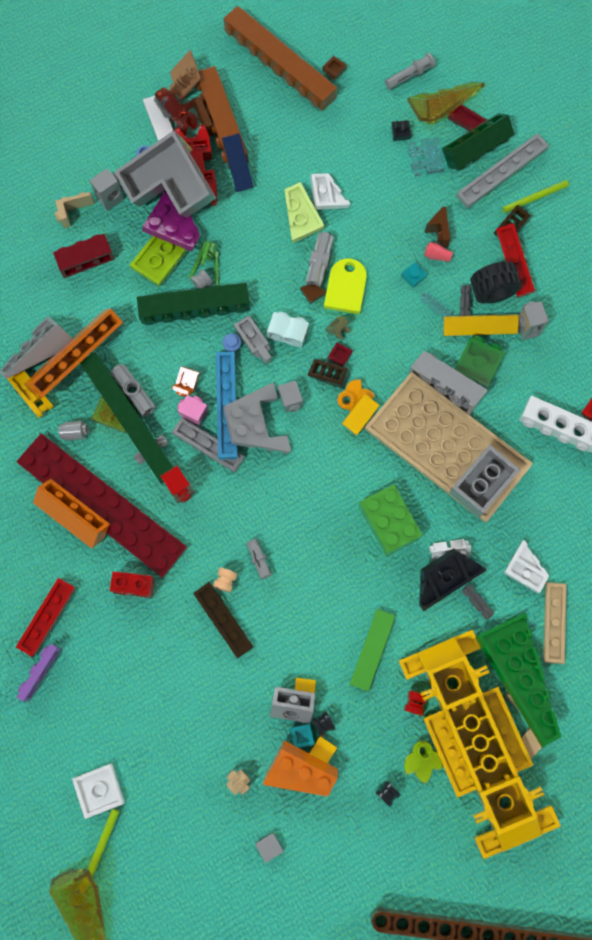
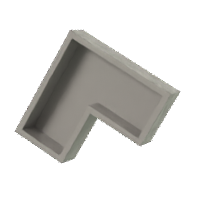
[114,131,216,218]

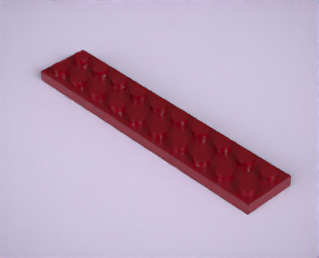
[16,433,188,579]

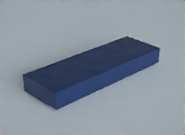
[222,133,253,192]

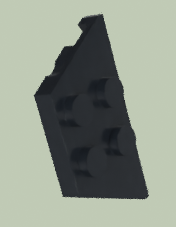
[419,548,486,611]

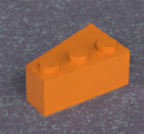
[263,740,338,796]

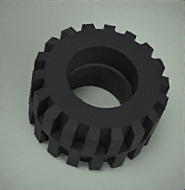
[470,262,522,304]

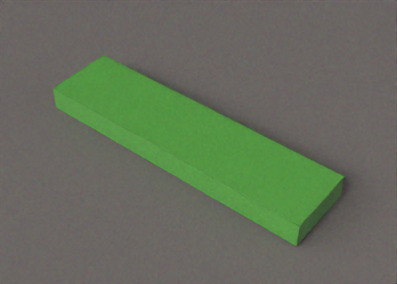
[349,609,395,692]

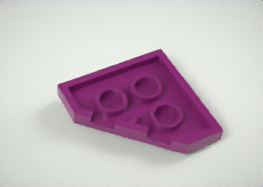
[142,191,200,252]

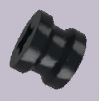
[312,711,336,737]
[375,780,401,807]

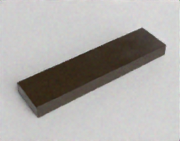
[193,582,254,659]

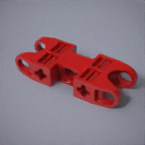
[175,125,217,206]

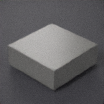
[255,832,284,863]

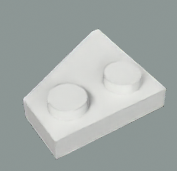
[504,540,549,594]

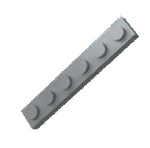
[456,133,549,209]

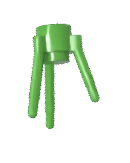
[189,241,219,286]

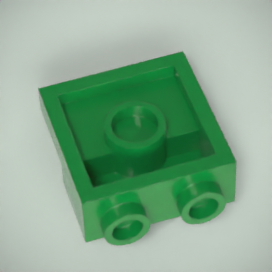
[455,335,505,387]

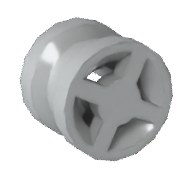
[190,269,213,289]

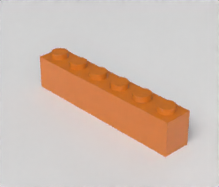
[24,308,123,398]

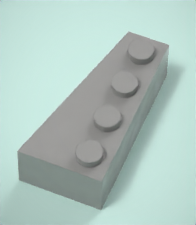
[408,351,488,415]

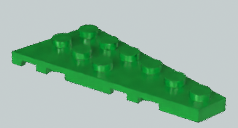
[476,612,562,748]

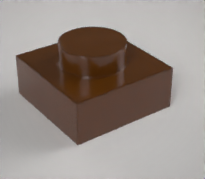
[322,55,347,81]

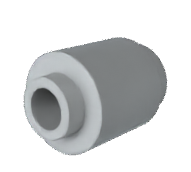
[59,420,89,441]

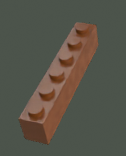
[195,66,249,169]

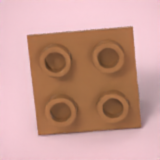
[169,50,201,101]

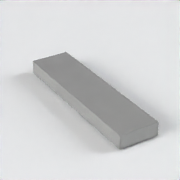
[171,418,245,473]

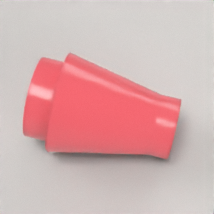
[424,242,453,262]

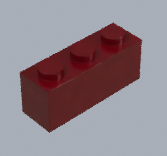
[53,233,115,279]

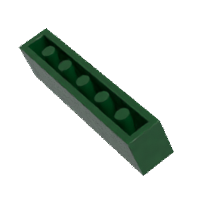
[137,282,250,325]

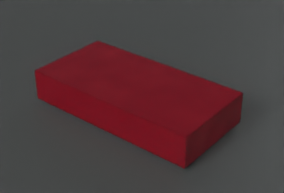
[447,102,487,131]

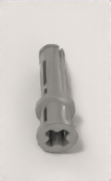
[385,53,436,90]

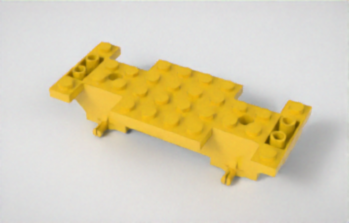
[399,630,561,859]

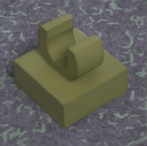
[325,317,350,339]

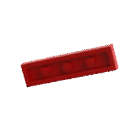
[496,223,535,298]
[16,578,76,657]

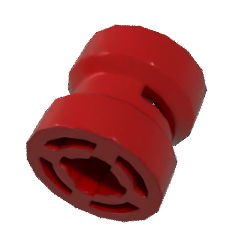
[404,690,428,716]

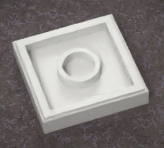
[72,763,125,819]

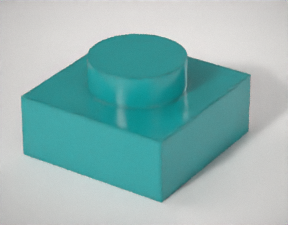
[401,262,427,288]
[290,723,315,748]

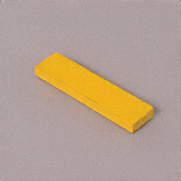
[443,314,519,336]

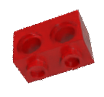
[161,466,194,503]
[109,571,155,598]

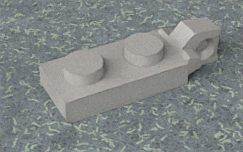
[234,316,272,365]

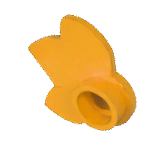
[337,380,374,412]

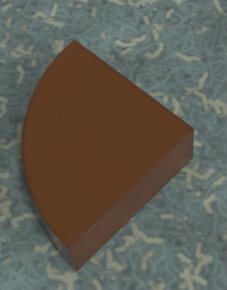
[300,285,325,304]

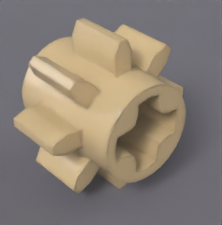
[226,769,251,795]

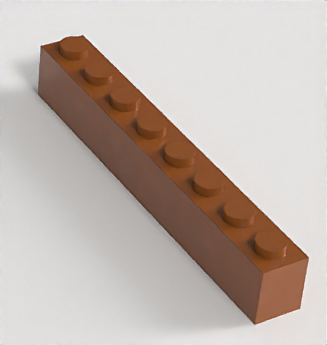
[223,6,337,111]

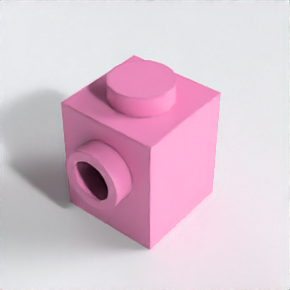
[177,395,209,426]

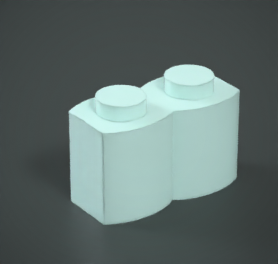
[267,312,309,348]

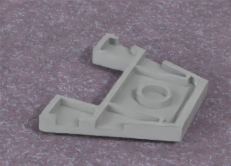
[223,383,291,454]

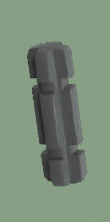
[460,285,471,316]
[462,584,494,620]

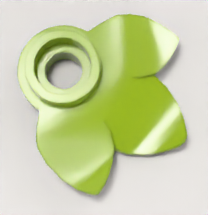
[404,741,443,783]

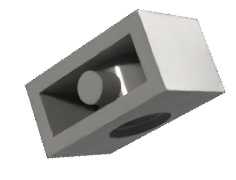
[89,168,124,211]
[518,301,549,340]
[270,687,315,723]

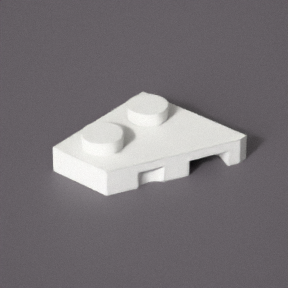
[310,173,350,210]

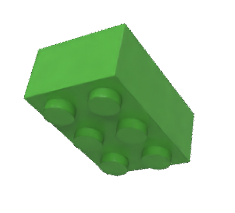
[358,484,422,557]

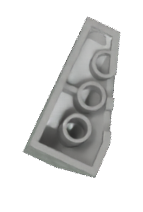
[0,316,72,379]

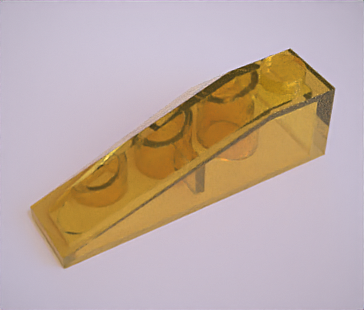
[407,82,485,124]
[49,869,106,940]

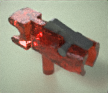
[154,87,199,136]

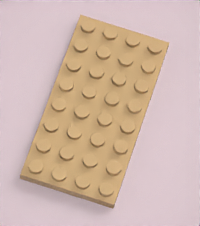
[365,372,533,523]

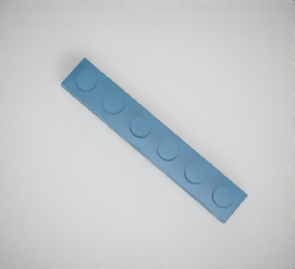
[216,352,237,460]

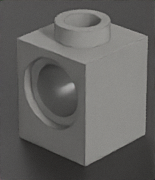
[278,380,303,412]

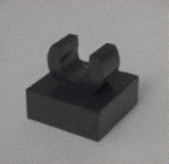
[391,120,411,141]

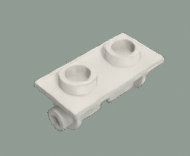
[429,539,471,562]

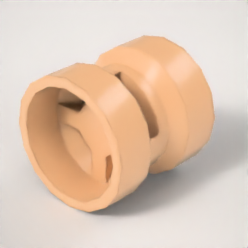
[213,567,238,593]

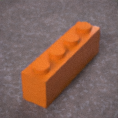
[33,479,110,548]

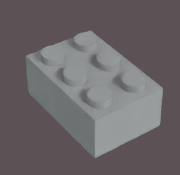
[449,445,520,518]

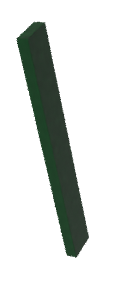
[80,352,173,484]

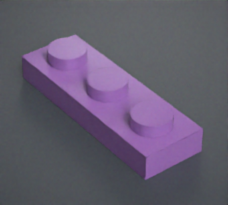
[17,644,62,702]

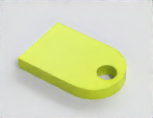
[324,259,366,315]

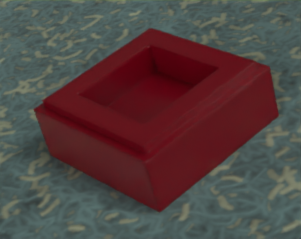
[327,342,353,367]

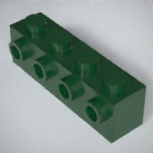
[442,113,515,170]

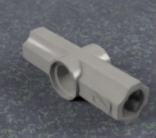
[306,232,334,288]
[110,364,156,417]

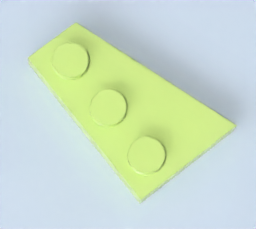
[284,182,324,244]

